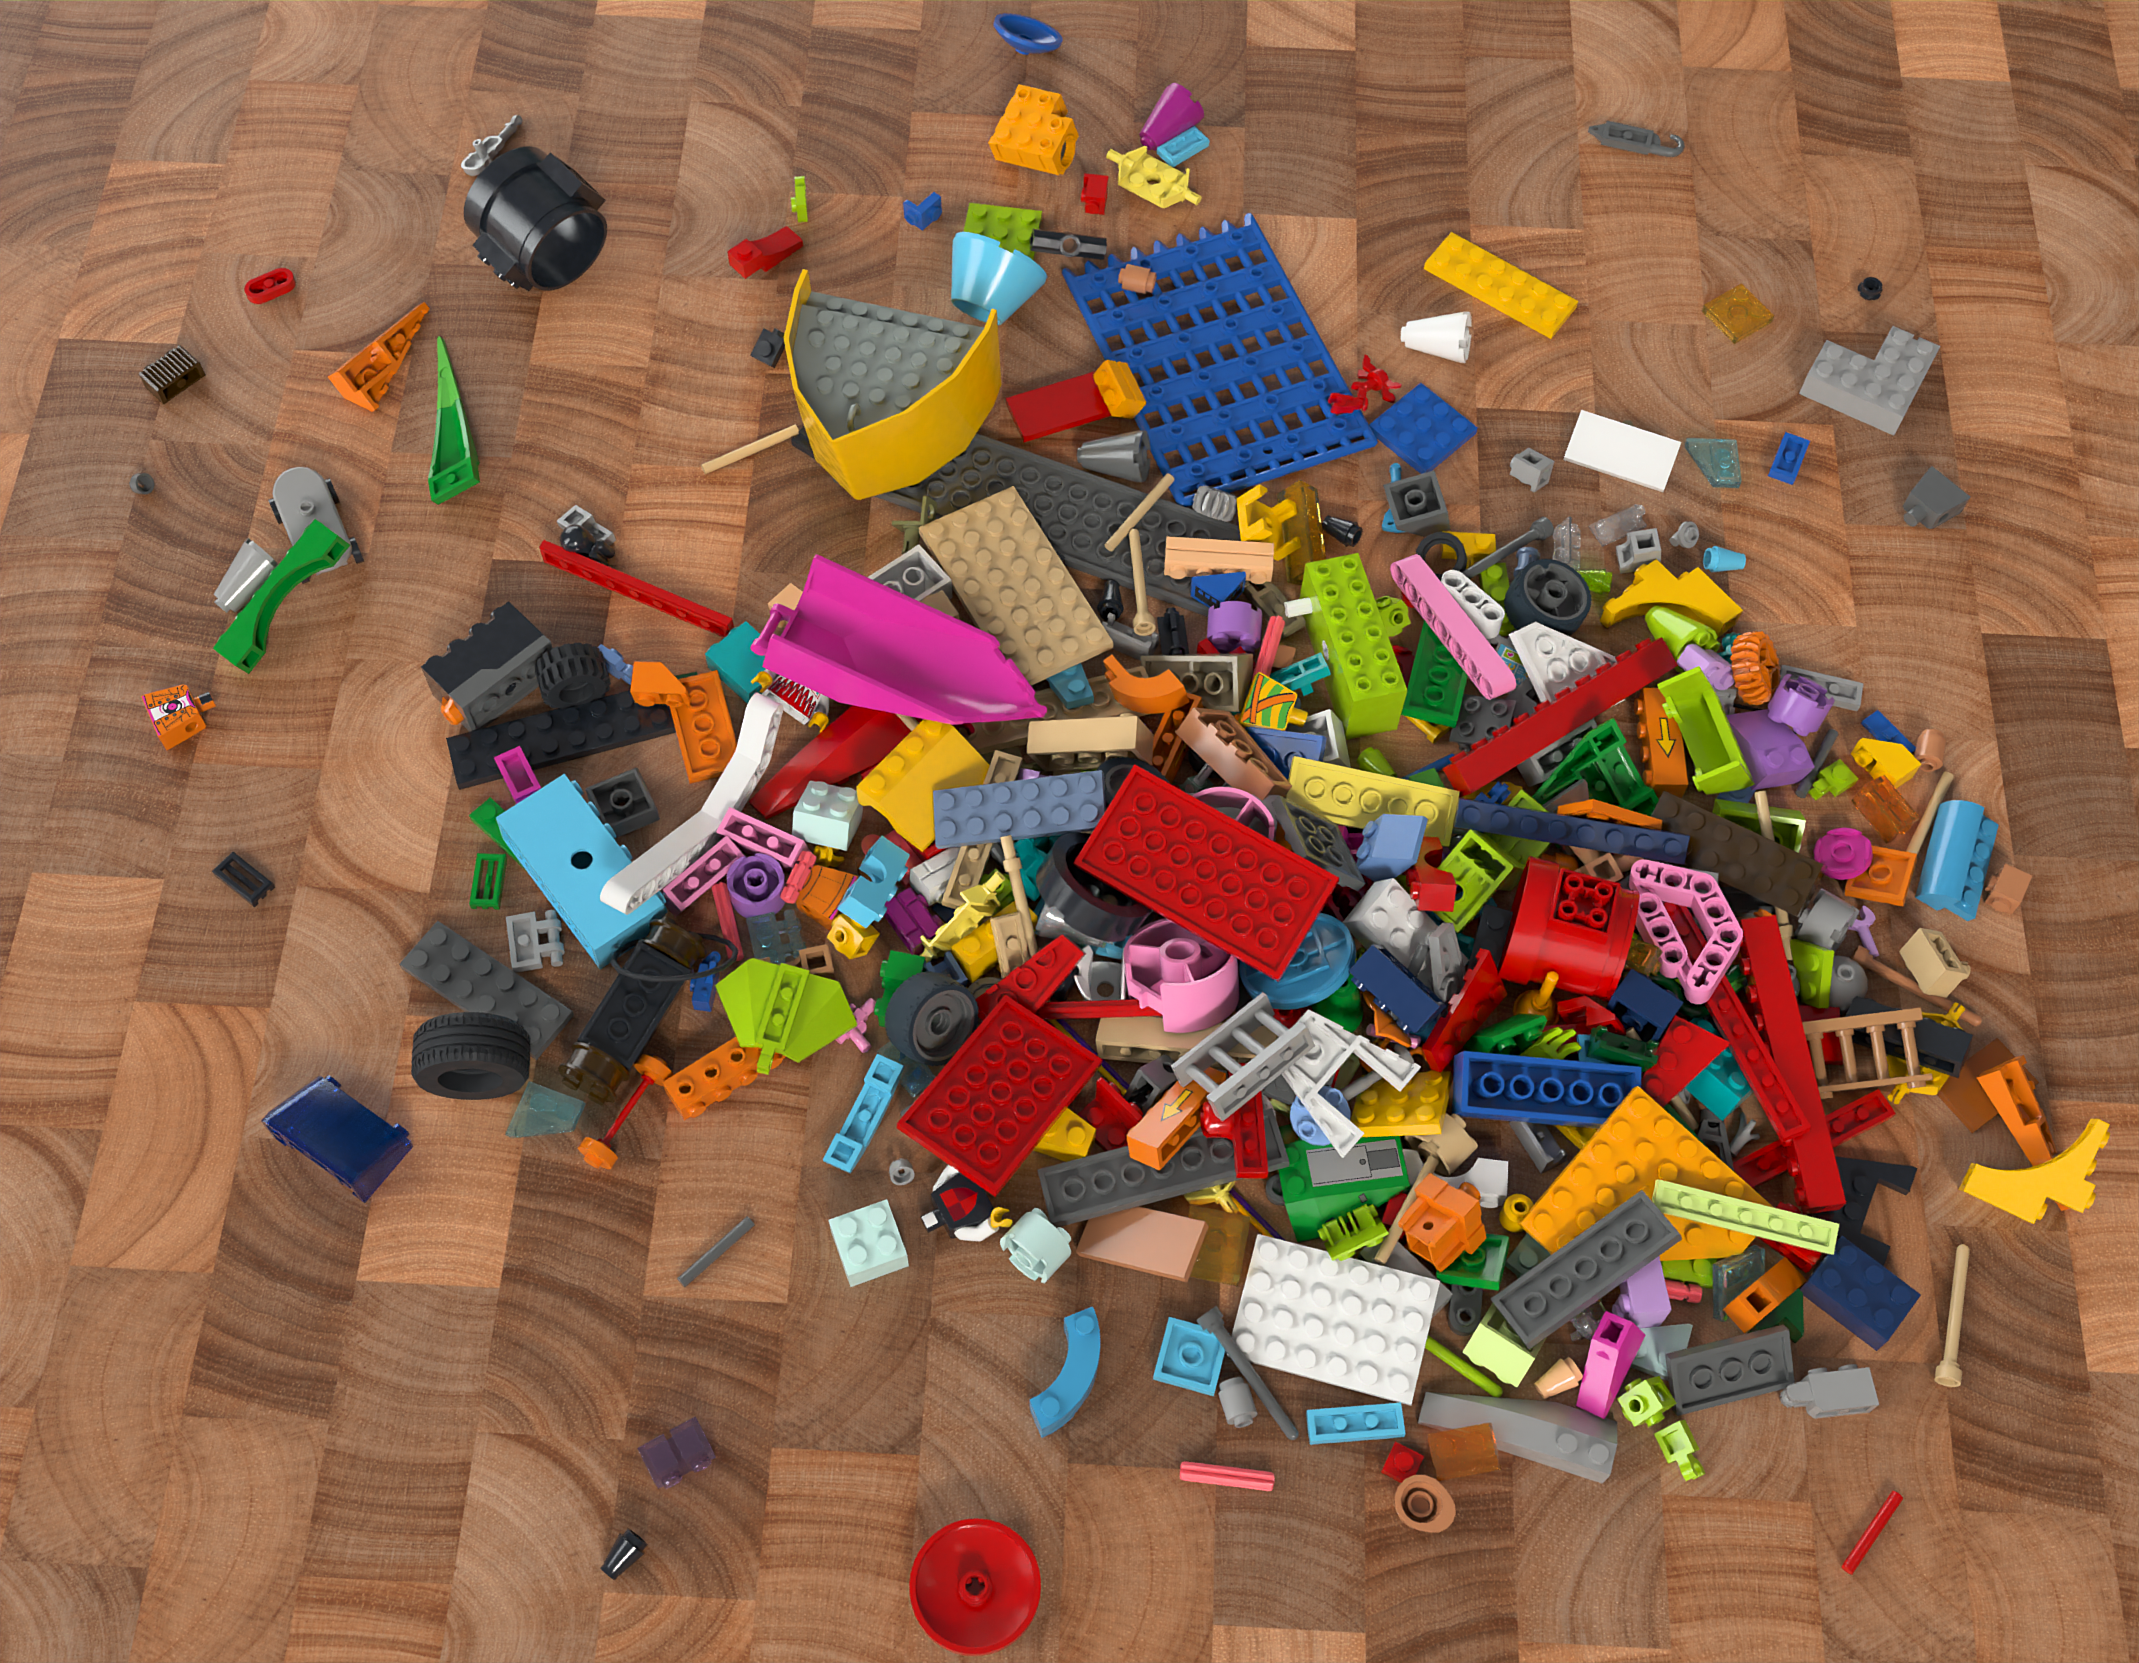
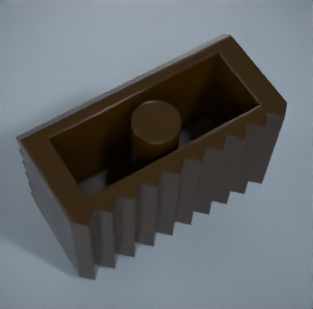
[139,345,206,405]

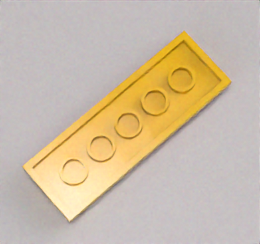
[1424,232,1578,339]

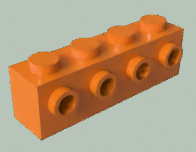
[662,1037,786,1121]

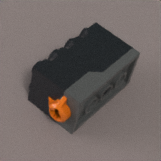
[421,601,553,732]

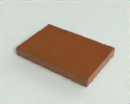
[1937,1038,2039,1134]

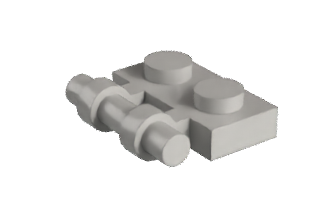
[506,910,565,973]

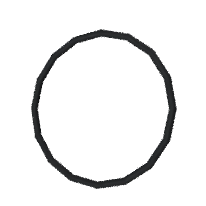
[610,933,738,982]

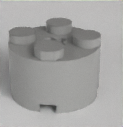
[1793,889,1859,953]

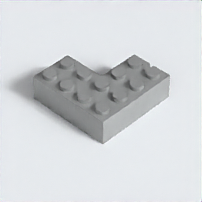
[1799,326,1940,436]

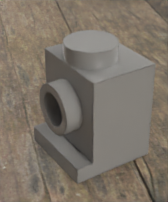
[1510,448,1555,493]

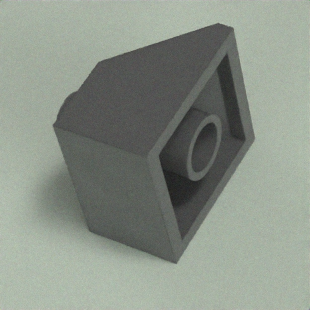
[1383,470,1451,537]

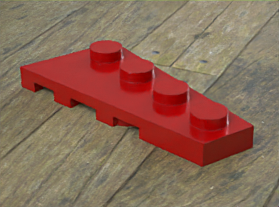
[975,934,1087,1021]
[1422,948,1507,1073]

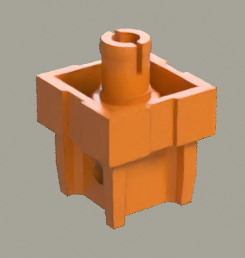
[1398,1173,1487,1272]

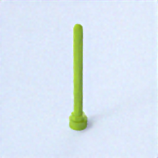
[1425,1335,1503,1397]

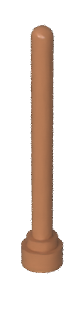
[1850,945,1982,1026]

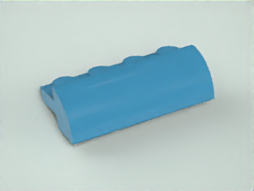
[1915,800,1999,921]

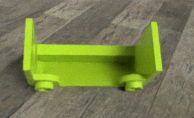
[1657,666,1755,795]

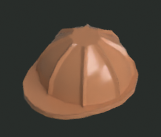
[1394,1475,1456,1533]

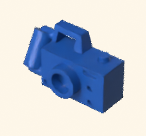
[690,951,721,1012]

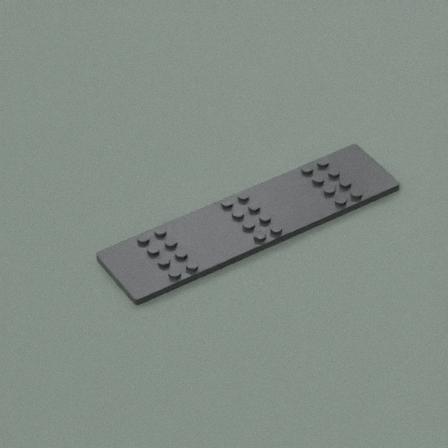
[833,433,1241,617]

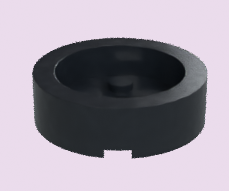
[1036,832,1152,942]

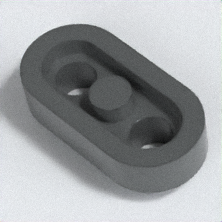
[1447,1284,1483,1336]

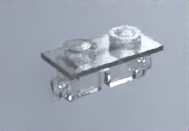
[1588,504,1647,547]
[1553,516,1581,572]

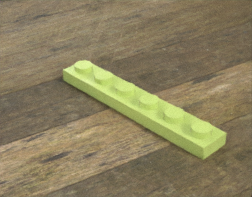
[1652,1180,1839,1255]

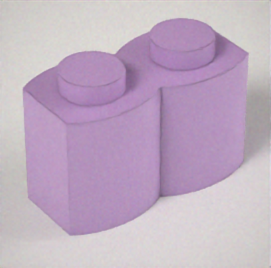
[1676,644,1735,690]

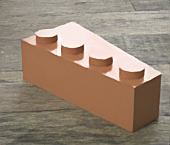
[1175,707,1292,801]

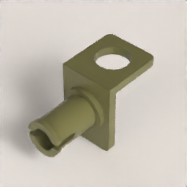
[892,496,937,554]

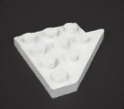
[1509,622,1625,705]

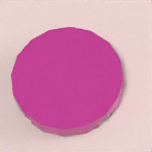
[1813,827,1873,880]

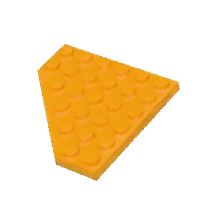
[1518,1086,1774,1261]

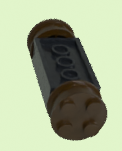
[558,916,707,1105]

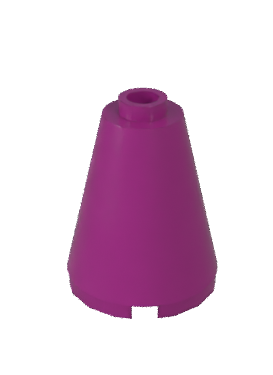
[1139,83,1204,151]

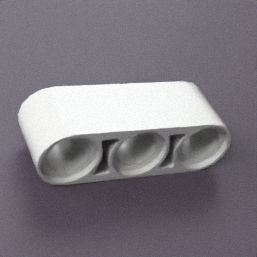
[1441,570,1505,639]

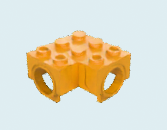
[988,84,1079,175]

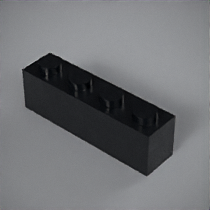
[1846,996,1973,1078]

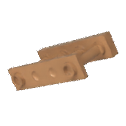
[1802,1008,1933,1099]

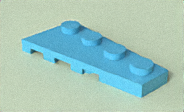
[1046,663,1094,709]

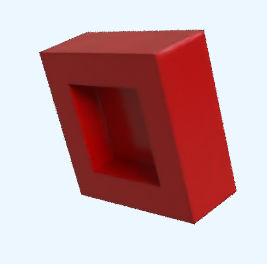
[1381,1441,1424,1483]

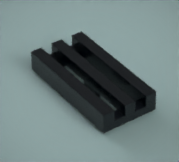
[212,852,275,907]

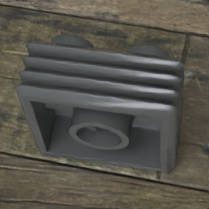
[585,768,660,839]

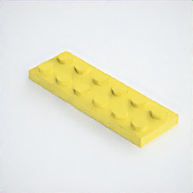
[1285,756,1460,847]

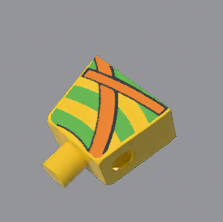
[1238,672,1308,731]

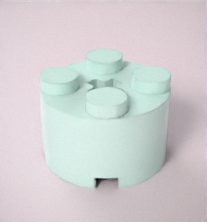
[1000,1208,1072,1283]

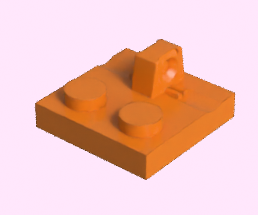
[1845,845,1917,907]

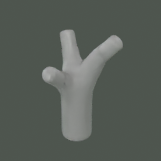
[1729,1113,1760,1157]

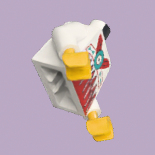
[751,669,829,733]

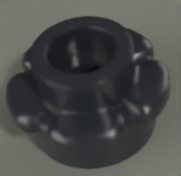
[1857,277,1882,300]

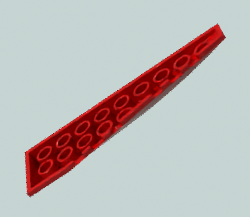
[749,705,923,820]

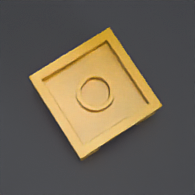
[1237,484,1301,561]

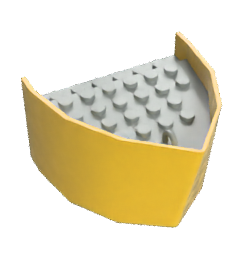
[784,269,1001,500]

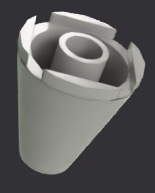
[214,538,278,613]

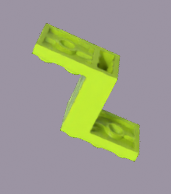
[1433,789,1552,933]

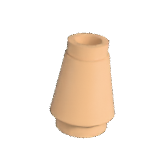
[1534,1357,1583,1400]

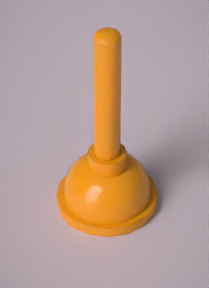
[1513,971,1559,1026]

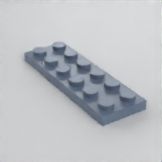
[933,770,1106,849]

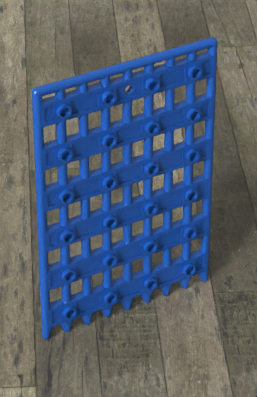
[1062,213,1378,507]

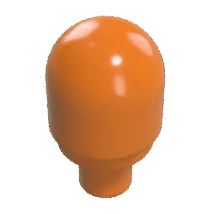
[1540,852,1579,871]

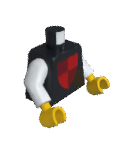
[920,1165,1013,1242]

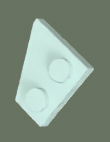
[1630,1324,1693,1381]

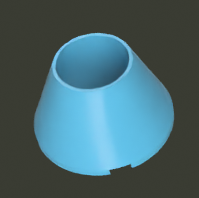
[951,232,1047,325]

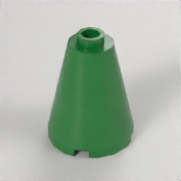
[1311,974,1363,1033]

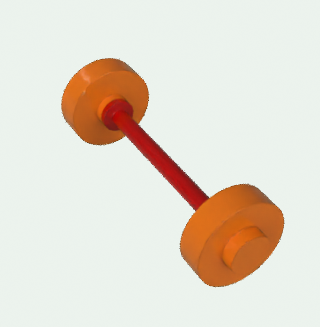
[578,1054,674,1170]

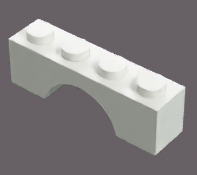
[1402,1149,1508,1208]

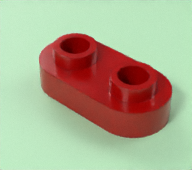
[244,268,296,304]

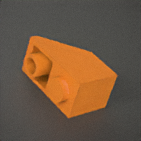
[630,661,691,707]

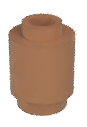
[1118,264,1157,294]
[1914,729,1946,772]

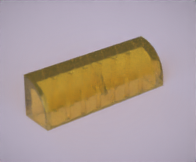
[1277,480,1326,585]

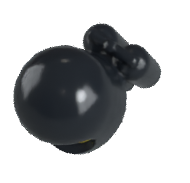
[560,524,615,566]

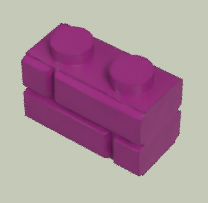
[884,888,943,956]

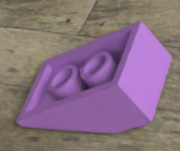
[1726,709,1815,791]

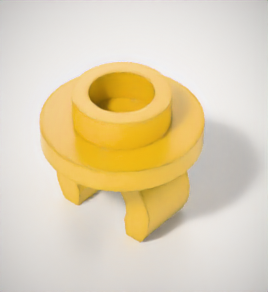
[813,845,844,868]

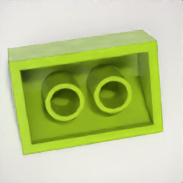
[1712,799,1806,853]

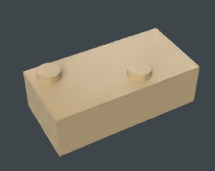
[1027,713,1154,771]

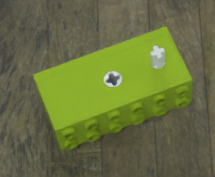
[1284,553,1407,740]

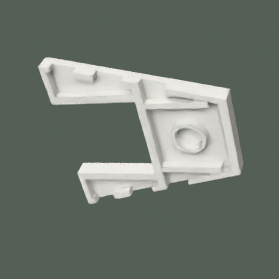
[1282,1009,1421,1158]

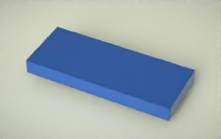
[1861,710,1916,754]

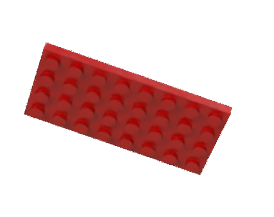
[1074,764,1339,982]

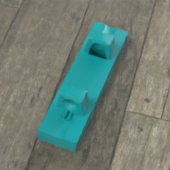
[1230,652,1331,715]

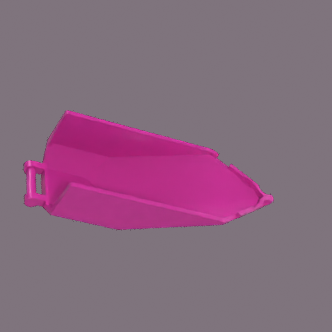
[750,554,1047,725]

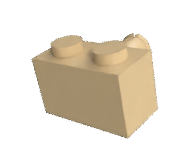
[1899,928,1971,997]

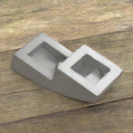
[557,505,616,546]

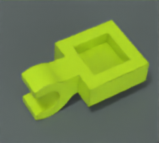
[1808,759,1859,801]
[1654,1420,1705,1481]

